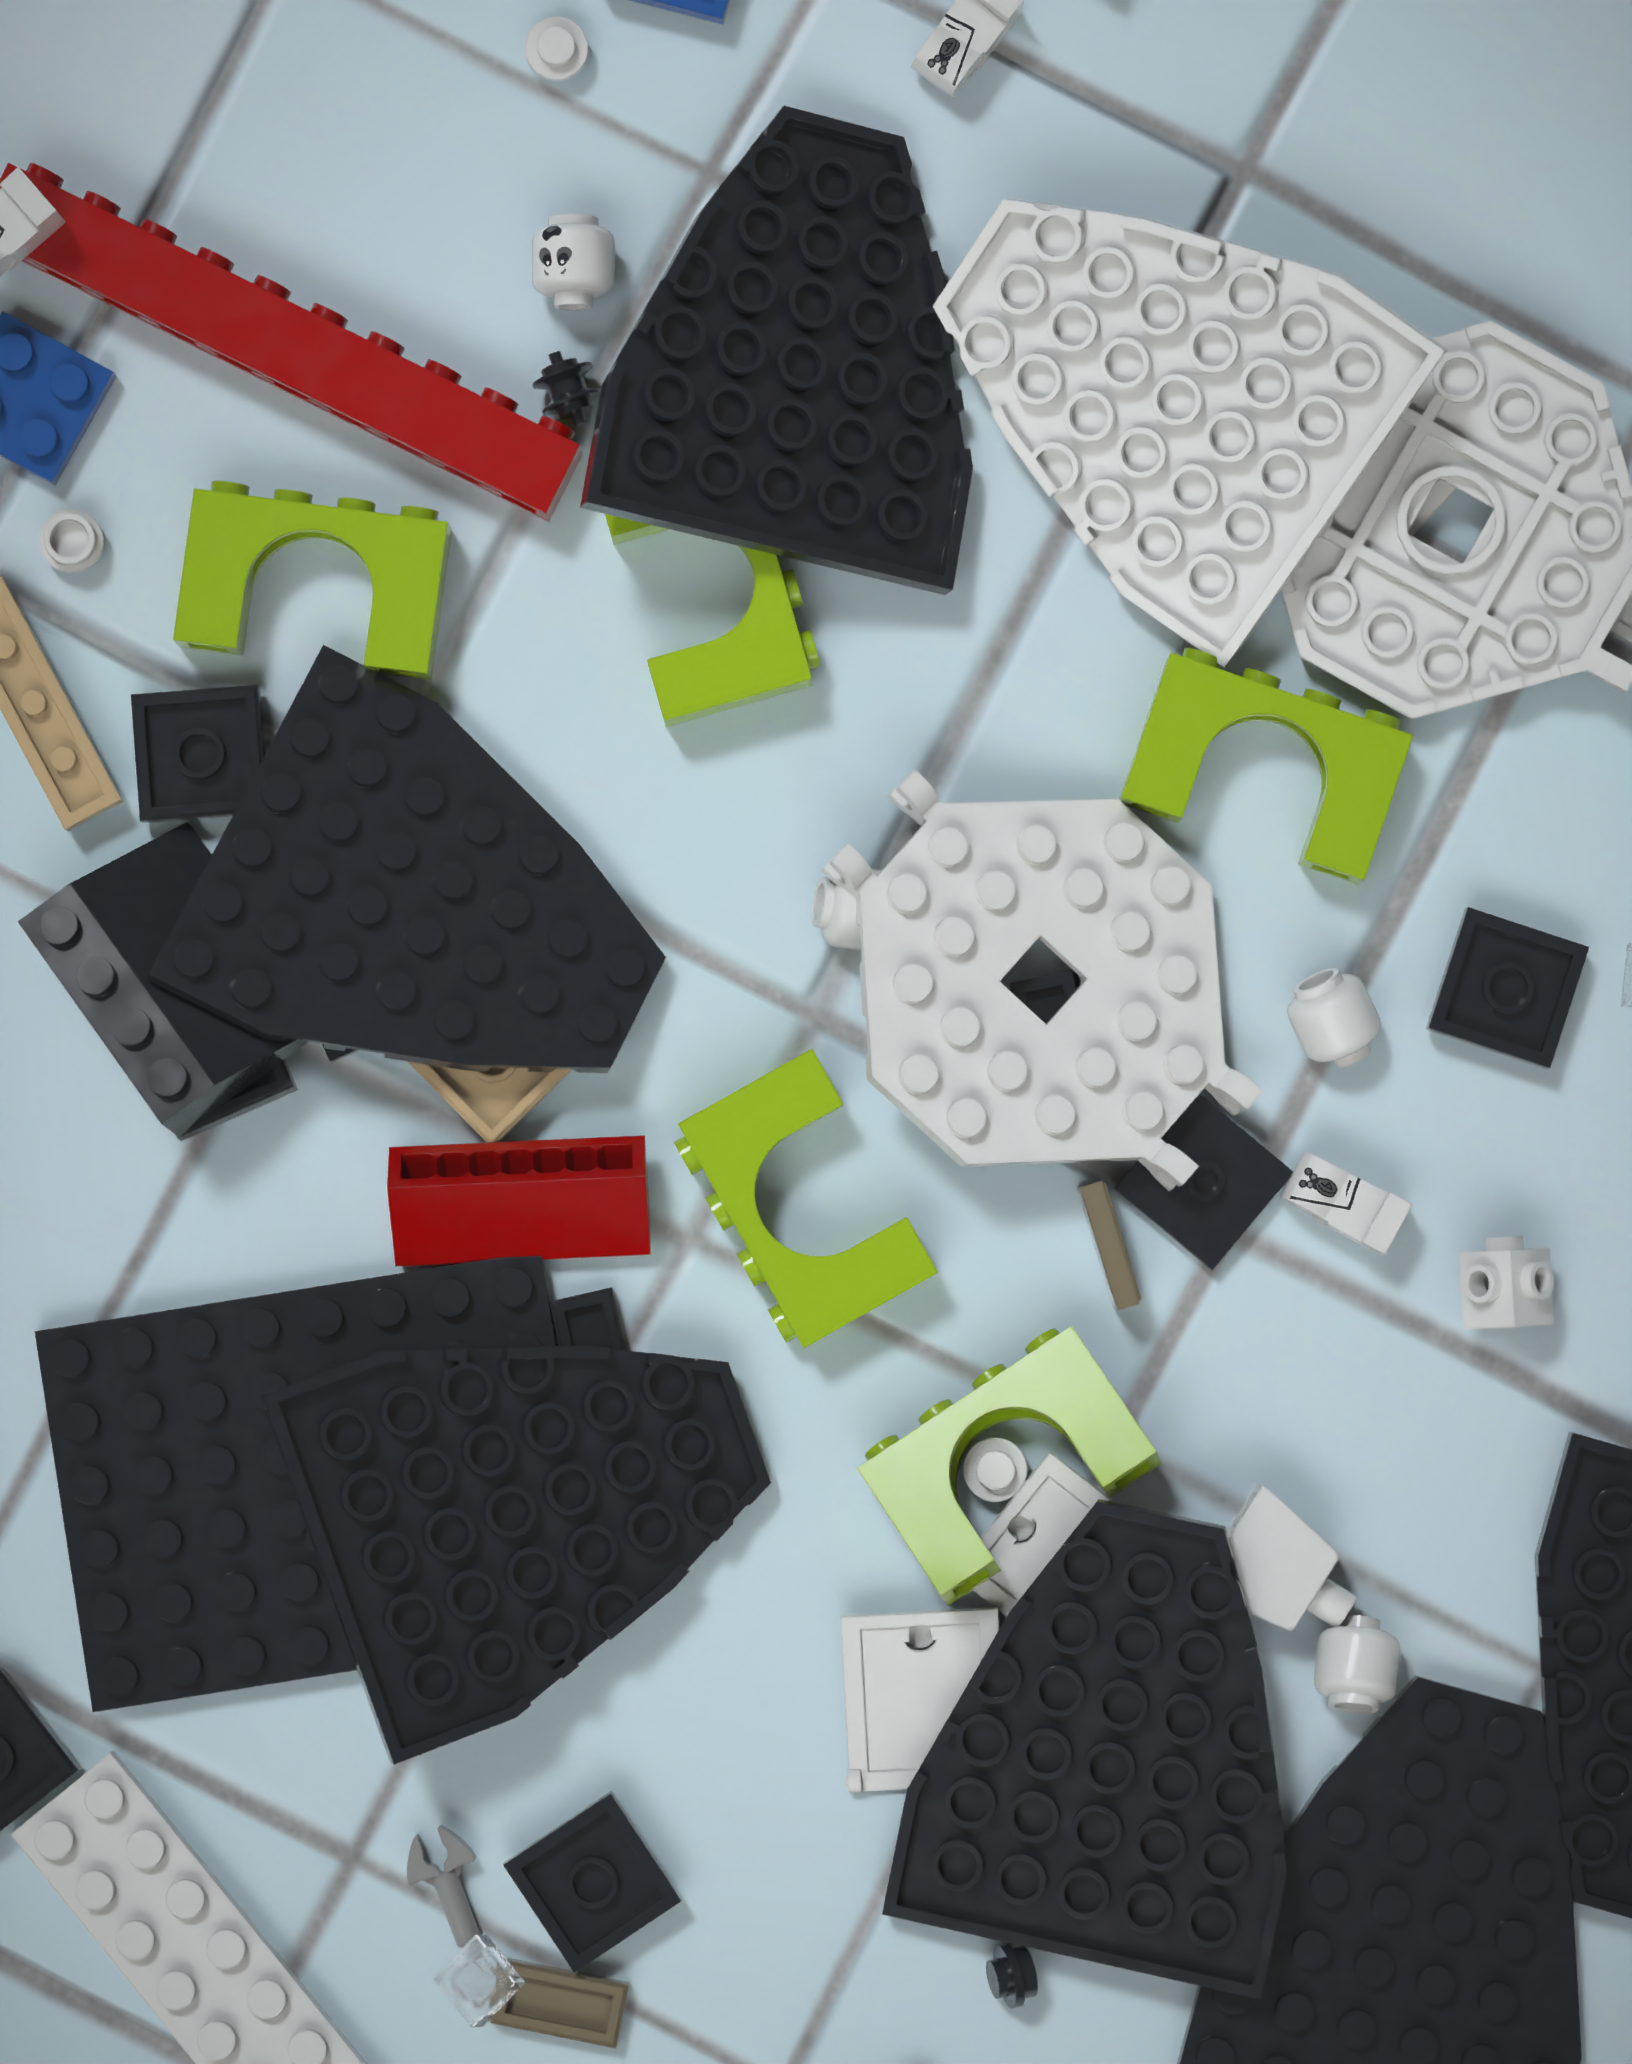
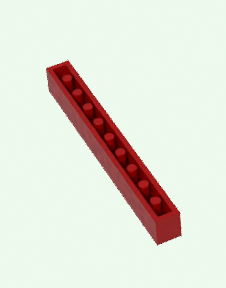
[0,163,583,522]

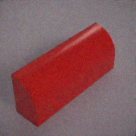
[387,1135,651,1267]

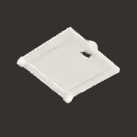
[973,1451,1115,1617]
[840,1607,999,1793]

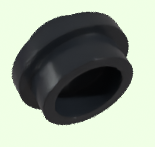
[986,1943,1038,2009]

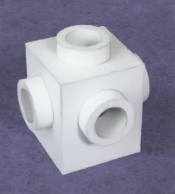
[1459,1236,1554,1329]

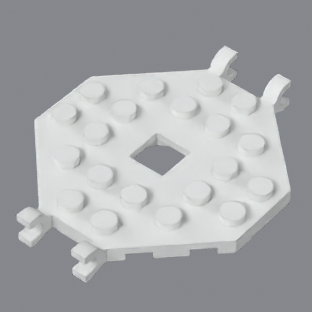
[1281,320,1632,719]
[821,769,1263,1191]

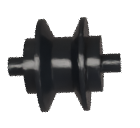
[532,351,601,427]

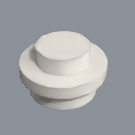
[525,16,588,81]
[39,509,104,573]
[963,1437,1027,1502]

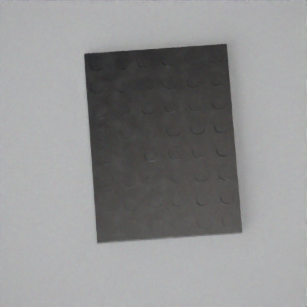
[34,1256,557,1712]

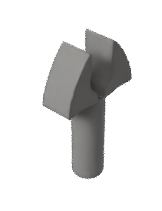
[407,1825,481,1948]

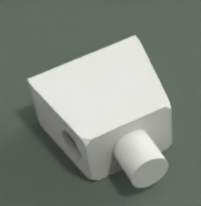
[1227,1483,1356,1631]

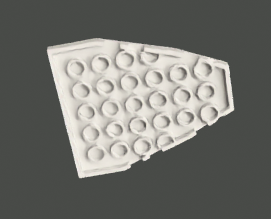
[933,198,1448,668]

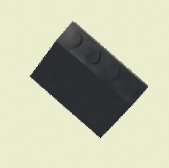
[18,822,308,1137]

